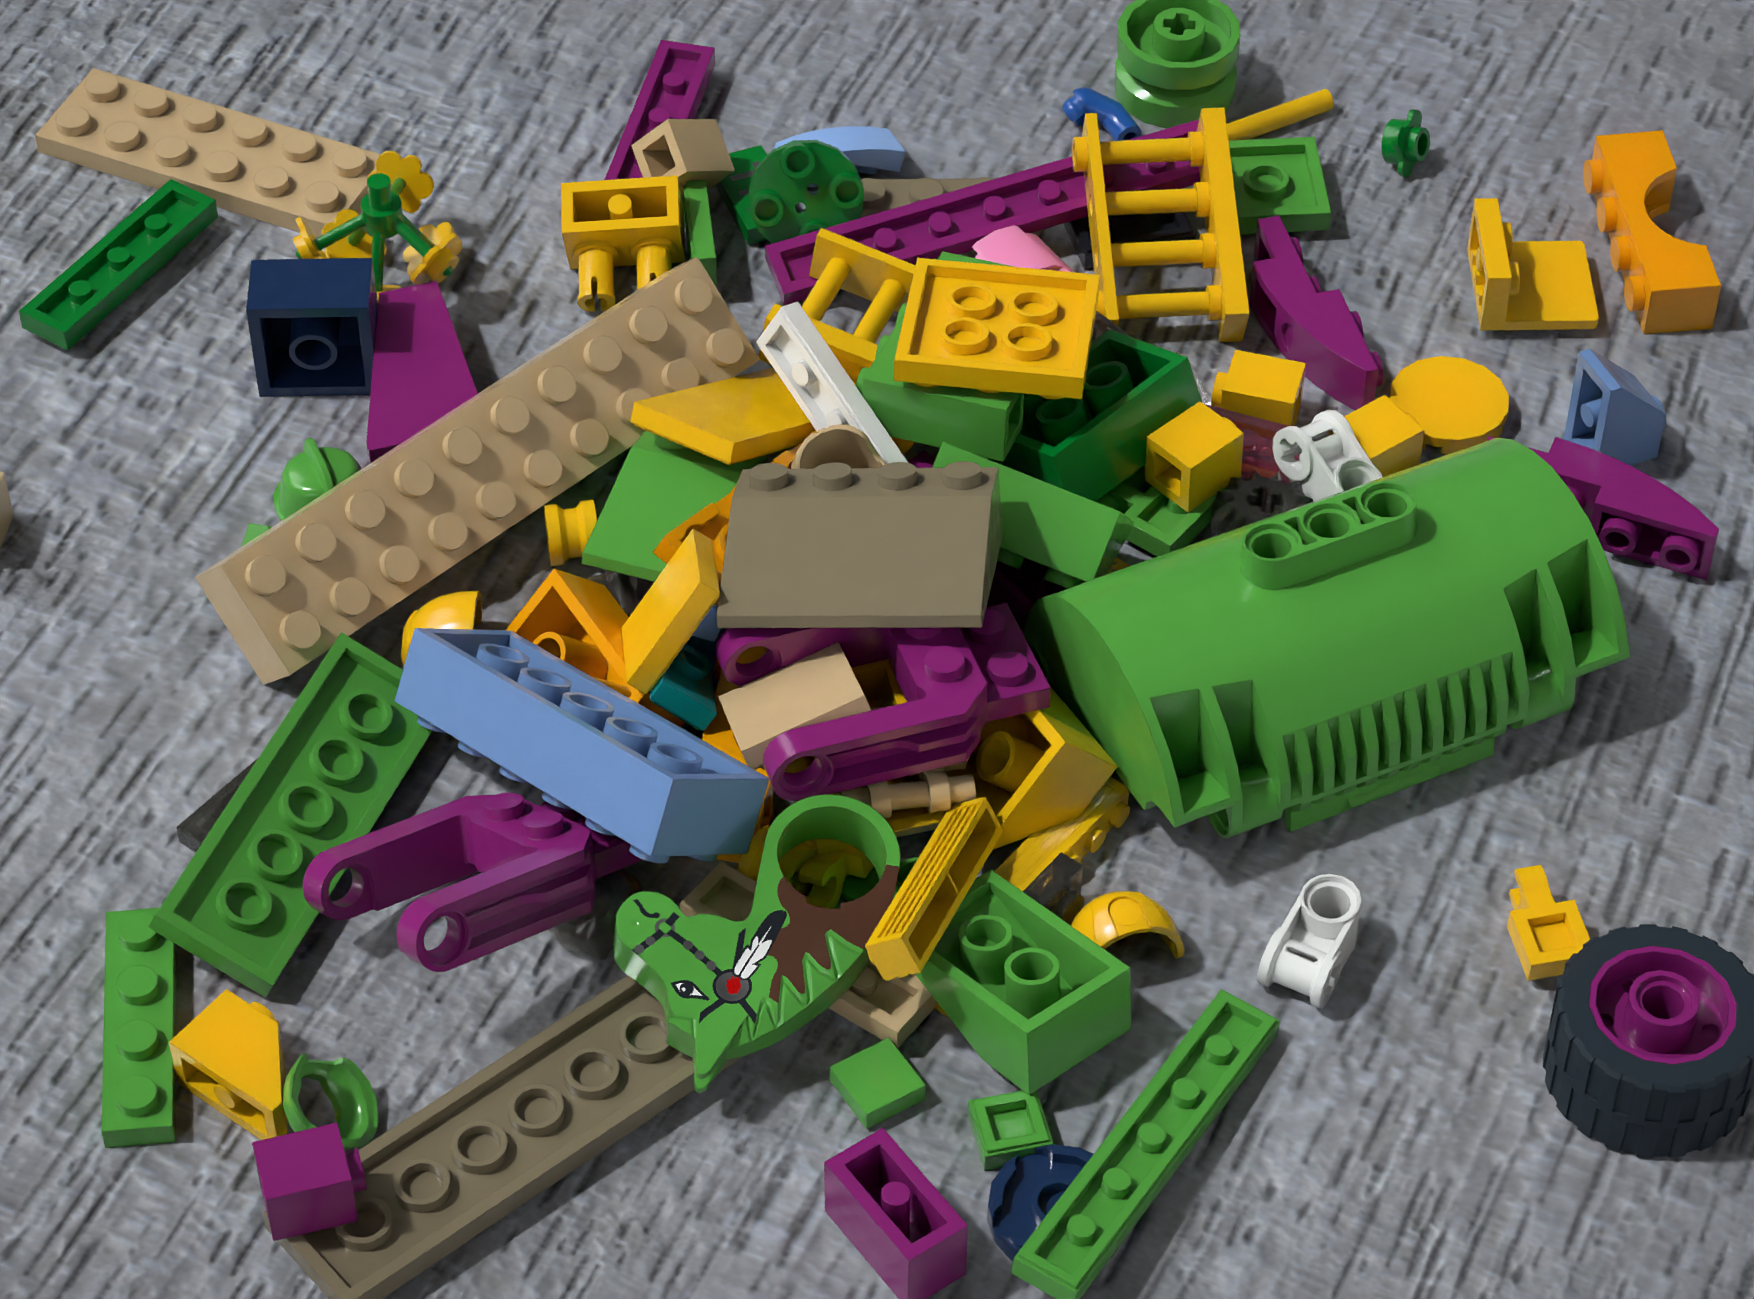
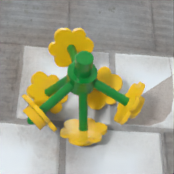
[293,150,463,300]

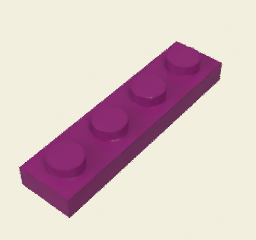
[604,40,715,180]

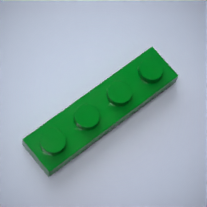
[19,179,218,351]

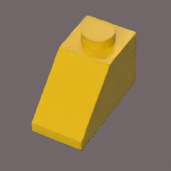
[169,989,289,1140]

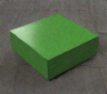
[830,1037,926,1129]
[968,1090,1053,1171]

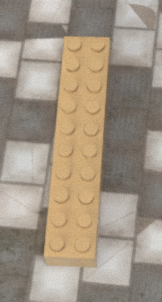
[195,257,760,685]

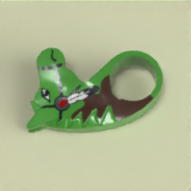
[614,795,900,1093]

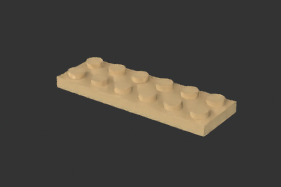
[35,68,380,238]

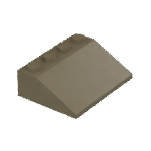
[716,461,1003,628]

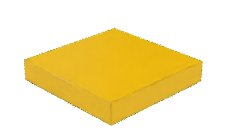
[621,529,720,694]

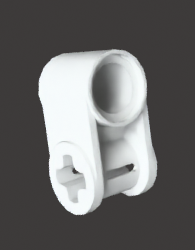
[1272,410,1382,505]
[1257,874,1361,1009]

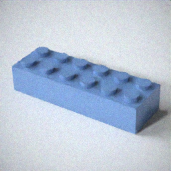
[395,628,769,863]

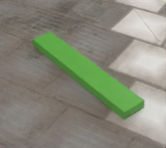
[1011,989,1281,1299]

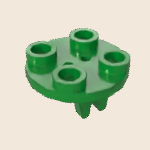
[749,140,864,244]

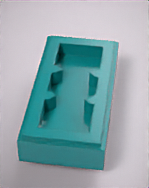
[649,643,717,731]

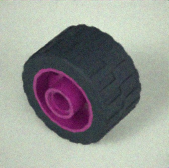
[1543,924,1754,1158]

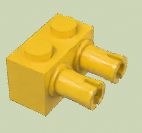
[561,175,686,312]

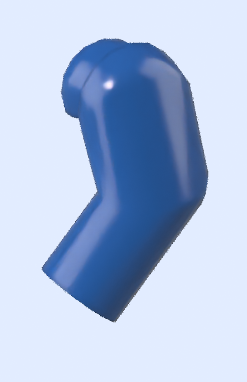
[1062,87,1142,141]

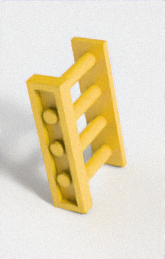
[1072,107,1249,343]
[758,228,916,386]

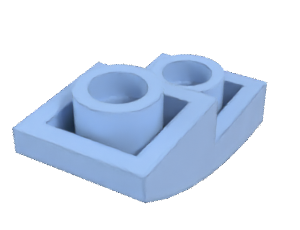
[774,126,906,187]

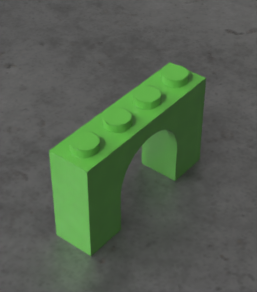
[856,251,1024,462]

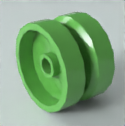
[1115,0,1241,128]

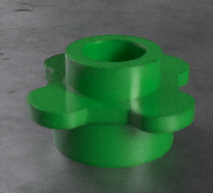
[1381,109,1430,177]

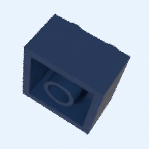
[246,258,378,397]

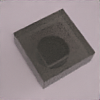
[1023,852,1084,925]

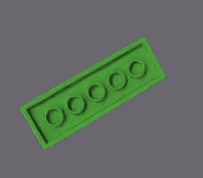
[149,632,433,998]

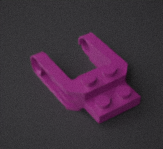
[715,603,1050,801]
[303,793,644,972]

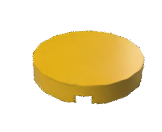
[1389,356,1509,454]

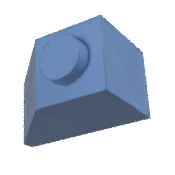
[1564,348,1666,466]

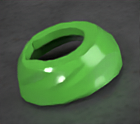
[283,1053,379,1150]

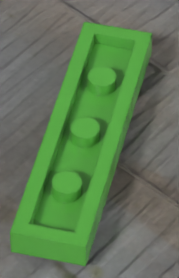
[101,907,177,1148]

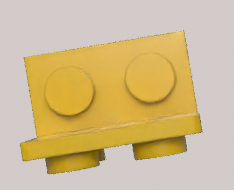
[1467,198,1599,331]

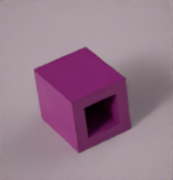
[252,1123,367,1241]

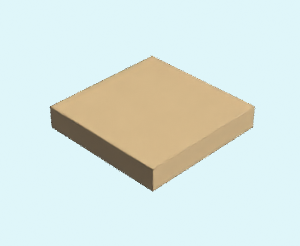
[719,642,872,770]

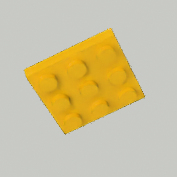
[893,258,1100,399]

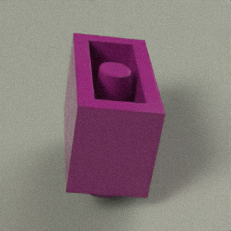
[824,1128,968,1299]

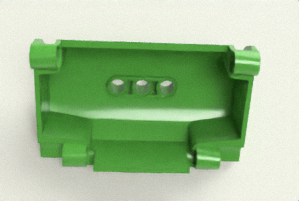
[1025,438,1630,839]

